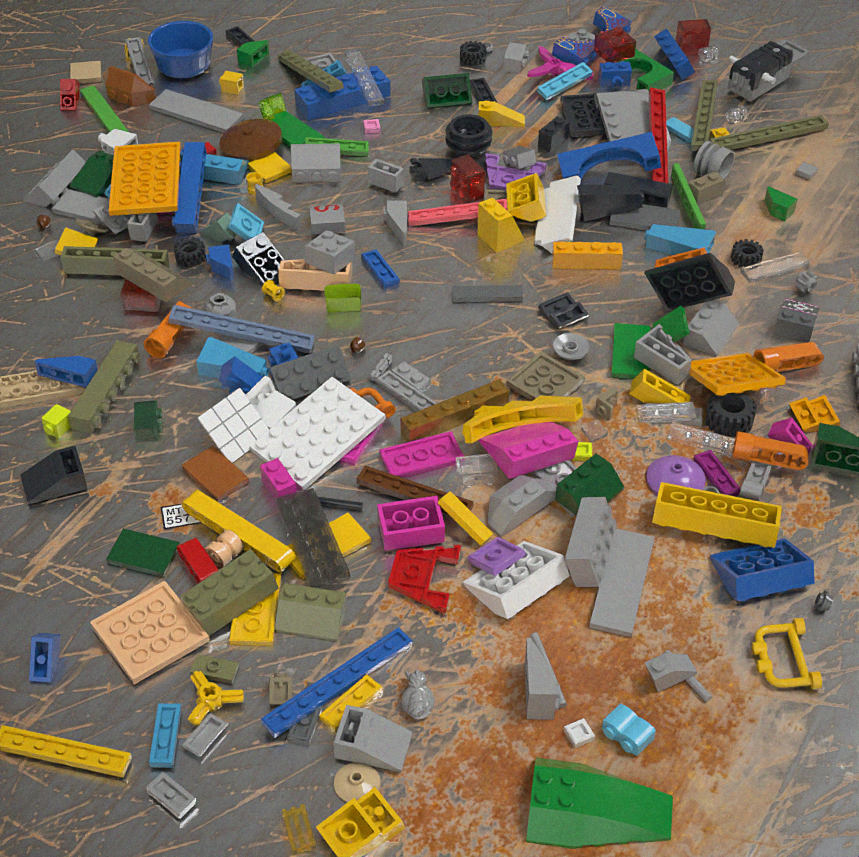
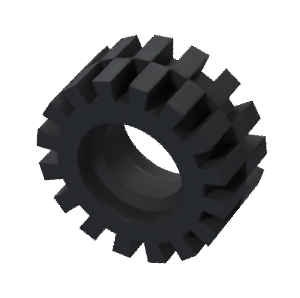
[460,41,486,66]
[174,237,206,267]
[731,239,764,269]

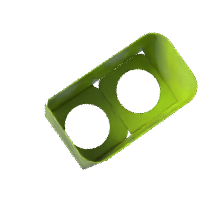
[324,284,362,313]

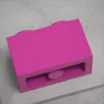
[260,458,297,506]

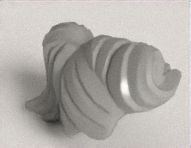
[401,670,435,719]

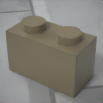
[688,171,725,205]

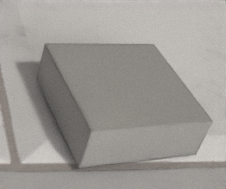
[796,162,818,180]

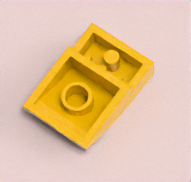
[316,787,405,857]

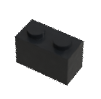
[538,116,570,152]

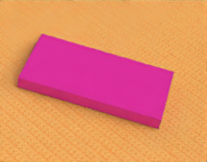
[379,431,465,478]

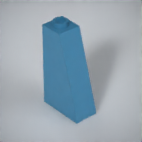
[644,224,716,255]
[196,337,269,378]

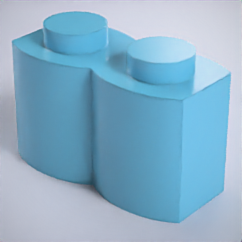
[602,704,656,756]

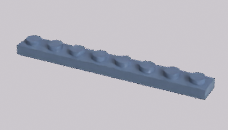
[169,305,315,354]

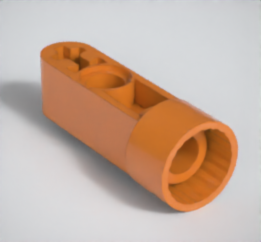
[143,301,194,358]
[753,342,824,372]
[732,431,808,470]

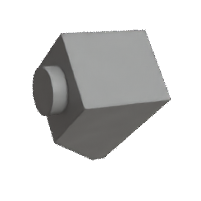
[645,653,698,692]

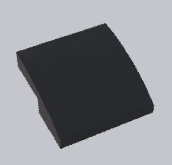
[538,292,589,329]

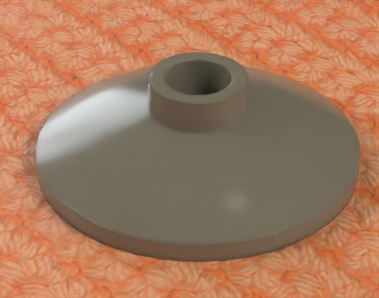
[75,219,109,236]

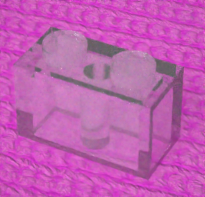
[455,454,498,488]

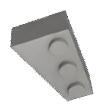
[634,324,692,385]

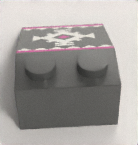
[774,298,820,342]

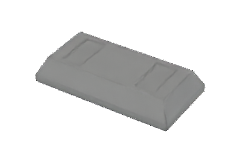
[181,713,228,757]

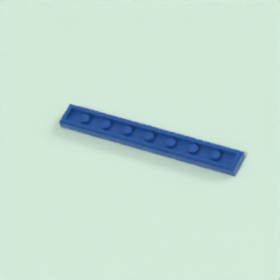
[261,627,413,738]

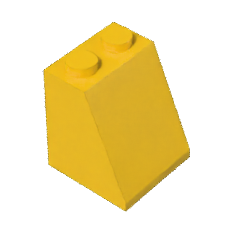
[477,197,524,253]

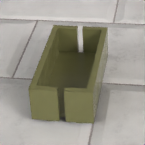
[180,549,279,636]

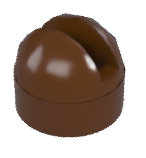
[36,215,51,230]
[350,337,366,353]

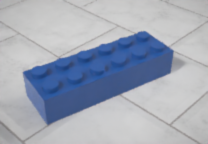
[294,66,391,121]

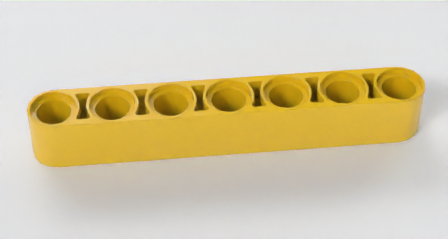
[181,490,296,573]

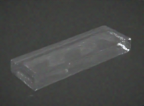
[636,402,696,423]

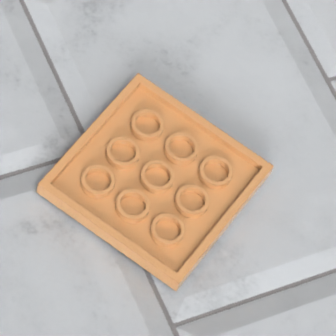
[90,581,210,684]

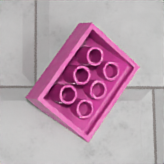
[479,422,579,479]

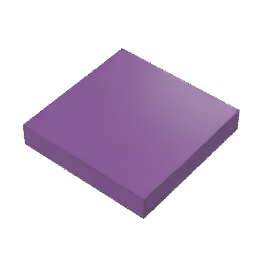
[467,537,526,576]

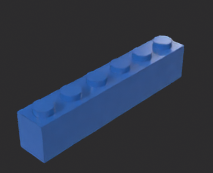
[172,142,207,234]

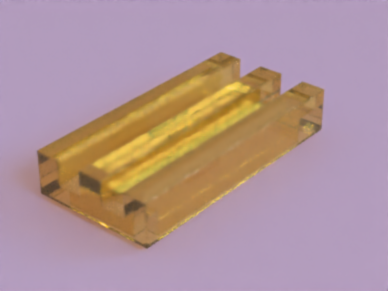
[282,804,316,855]

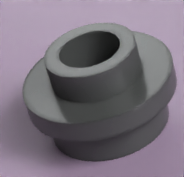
[815,590,833,611]

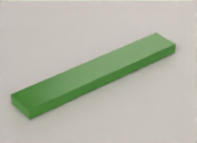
[80,85,129,132]
[671,163,706,229]

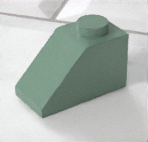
[200,213,237,243]

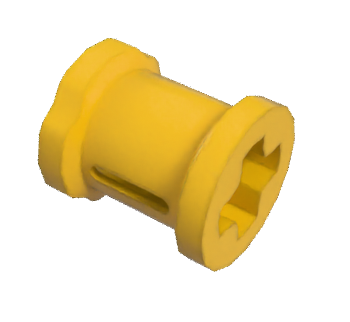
[262,280,285,302]

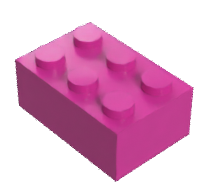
[377,496,445,551]

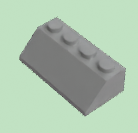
[23,149,86,207]

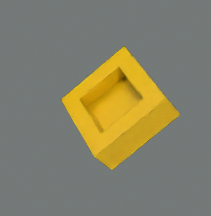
[710,128,730,138]

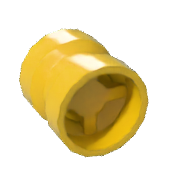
[246,172,263,195]

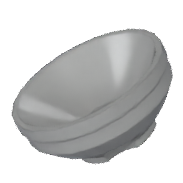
[204,293,236,317]

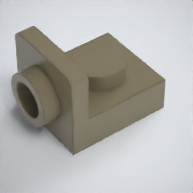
[595,387,618,420]
[269,673,292,705]

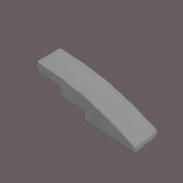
[255,184,301,231]

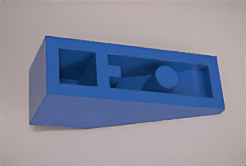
[35,356,98,388]

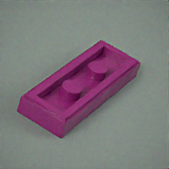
[693,450,741,496]

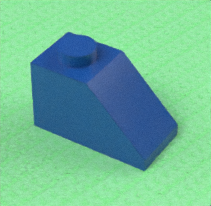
[206,245,234,280]
[29,633,61,682]

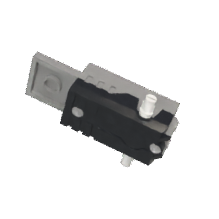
[727,39,810,101]

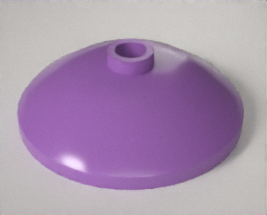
[646,455,706,496]

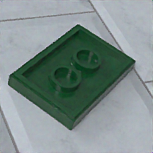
[106,528,180,577]

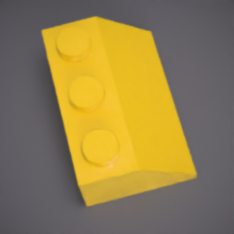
[506,173,546,222]

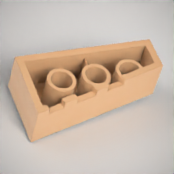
[279,259,353,291]

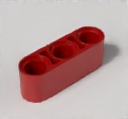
[176,537,218,584]

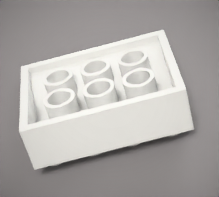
[463,541,570,619]

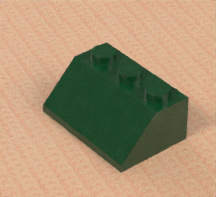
[422,73,473,108]
[555,453,625,516]

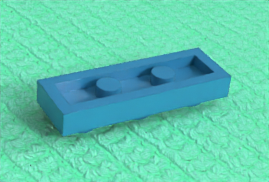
[149,703,182,768]

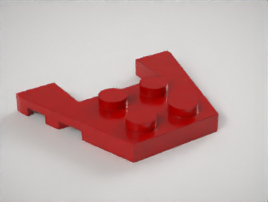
[388,545,461,614]

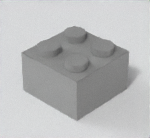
[306,230,355,274]

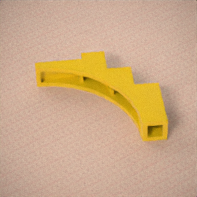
[462,396,583,443]

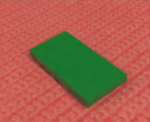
[268,110,325,147]
[611,323,650,379]

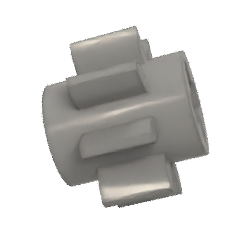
[796,270,818,293]

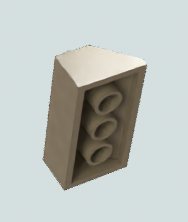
[114,248,192,303]

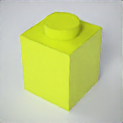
[41,404,71,438]

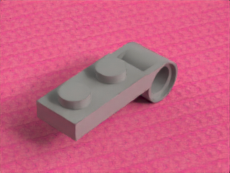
[739,461,772,501]

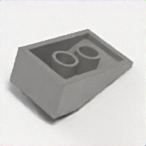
[524,638,560,720]

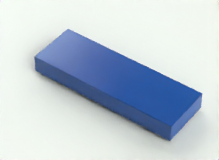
[361,249,400,289]

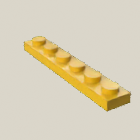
[0,725,132,778]

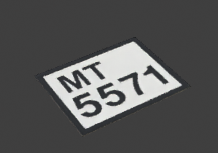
[160,504,201,530]

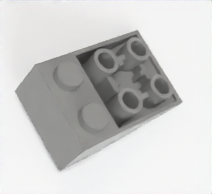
[334,705,413,772]

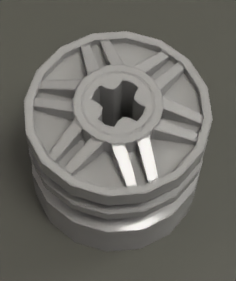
[693,141,734,179]

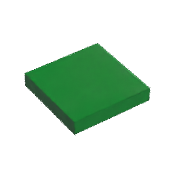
[652,306,690,343]

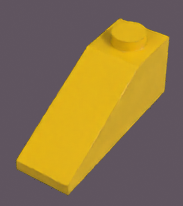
[478,101,525,127]
[630,369,690,407]

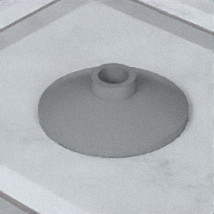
[553,333,589,360]

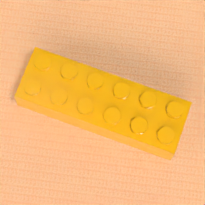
[652,482,782,548]

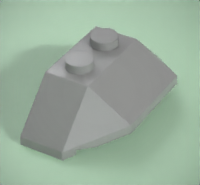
[488,475,556,538]

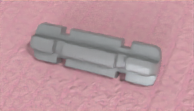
[369,353,392,382]

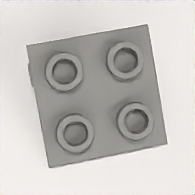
[92,202,132,234]

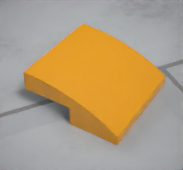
[789,395,841,432]

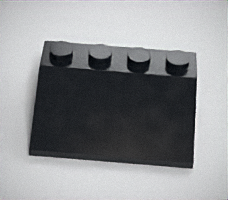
[644,253,735,312]

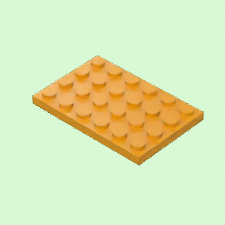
[109,142,181,216]

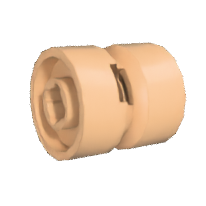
[205,530,244,569]

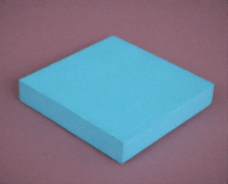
[228,203,264,241]

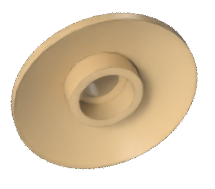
[334,762,380,803]

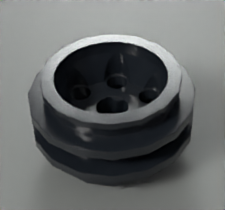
[445,114,493,157]

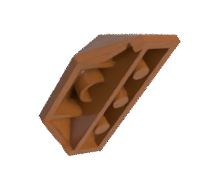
[103,66,156,106]

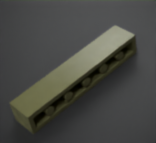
[60,246,170,275]
[68,340,140,434]

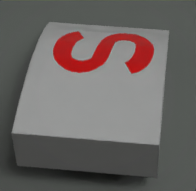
[309,204,345,235]

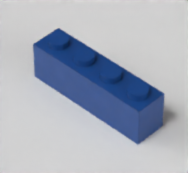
[654,28,695,80]

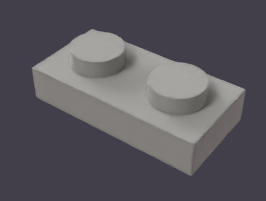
[391,361,430,392]
[146,772,197,819]

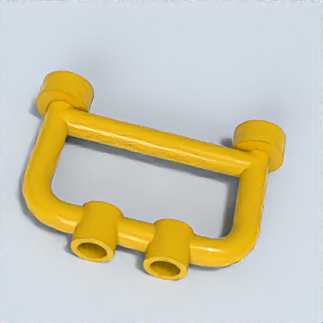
[751,618,822,690]

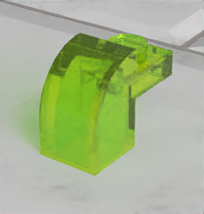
[258,93,286,120]

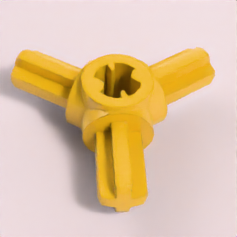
[188,671,244,726]

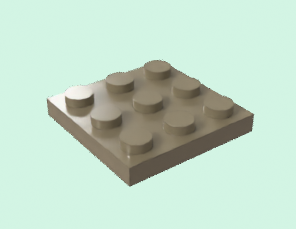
[506,352,585,401]

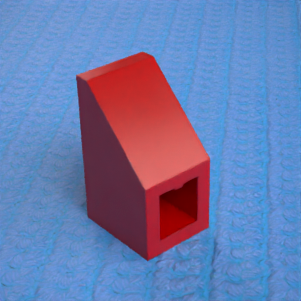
[60,79,80,110]

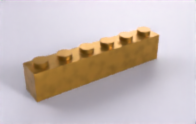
[400,379,509,442]

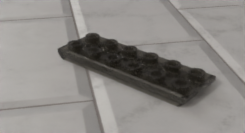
[274,488,351,588]

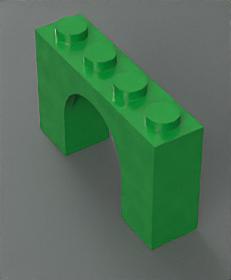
[606,46,674,91]

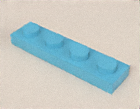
[537,62,593,101]

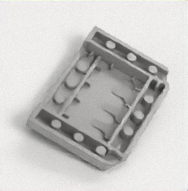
[594,89,671,162]

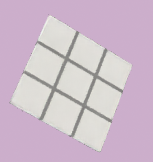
[197,388,269,463]

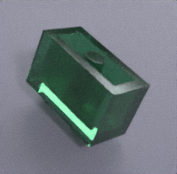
[134,400,163,443]

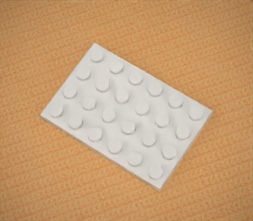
[249,377,386,491]

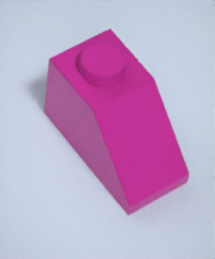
[767,417,813,455]

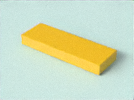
[437,491,493,545]
[319,674,383,732]

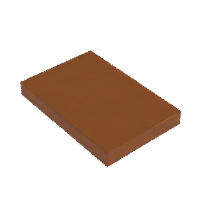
[182,446,249,502]

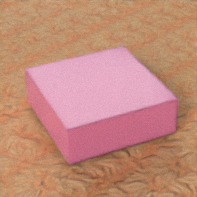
[363,119,381,134]

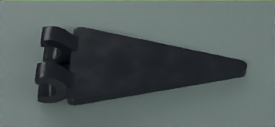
[409,158,476,182]

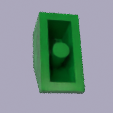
[237,40,269,67]
[764,186,798,221]

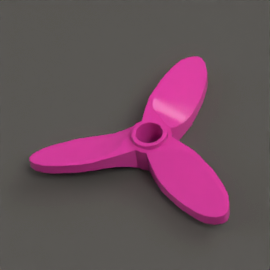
[527,46,594,80]

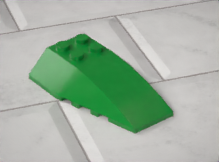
[526,757,673,849]

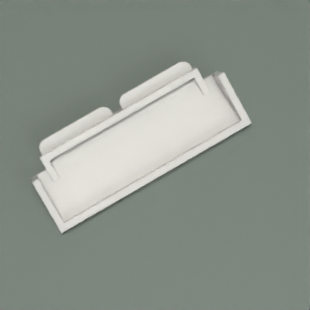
[534,176,581,254]

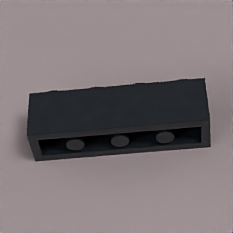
[604,172,673,208]

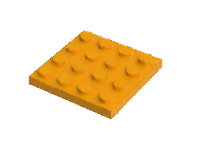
[689,353,786,396]

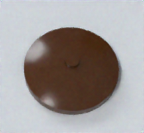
[219,119,282,161]

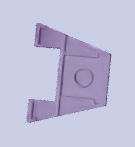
[485,153,547,190]

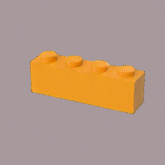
[552,242,623,270]

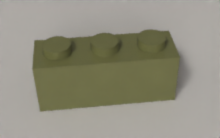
[275,583,347,642]

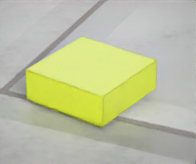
[572,442,592,461]

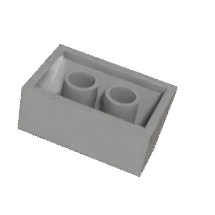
[291,144,341,182]
[683,300,739,357]

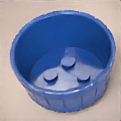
[148,21,213,78]

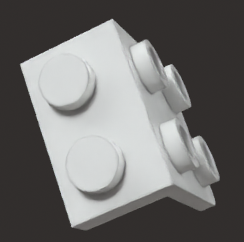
[245,375,296,429]

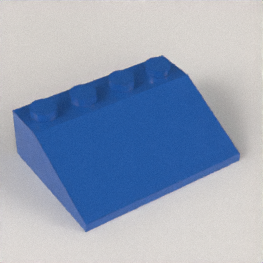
[710,538,815,602]

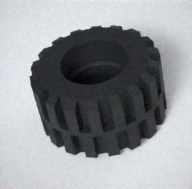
[705,392,757,438]

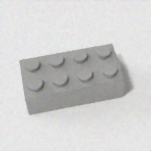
[565,497,617,587]

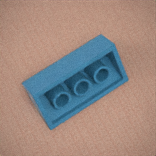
[180,154,249,185]

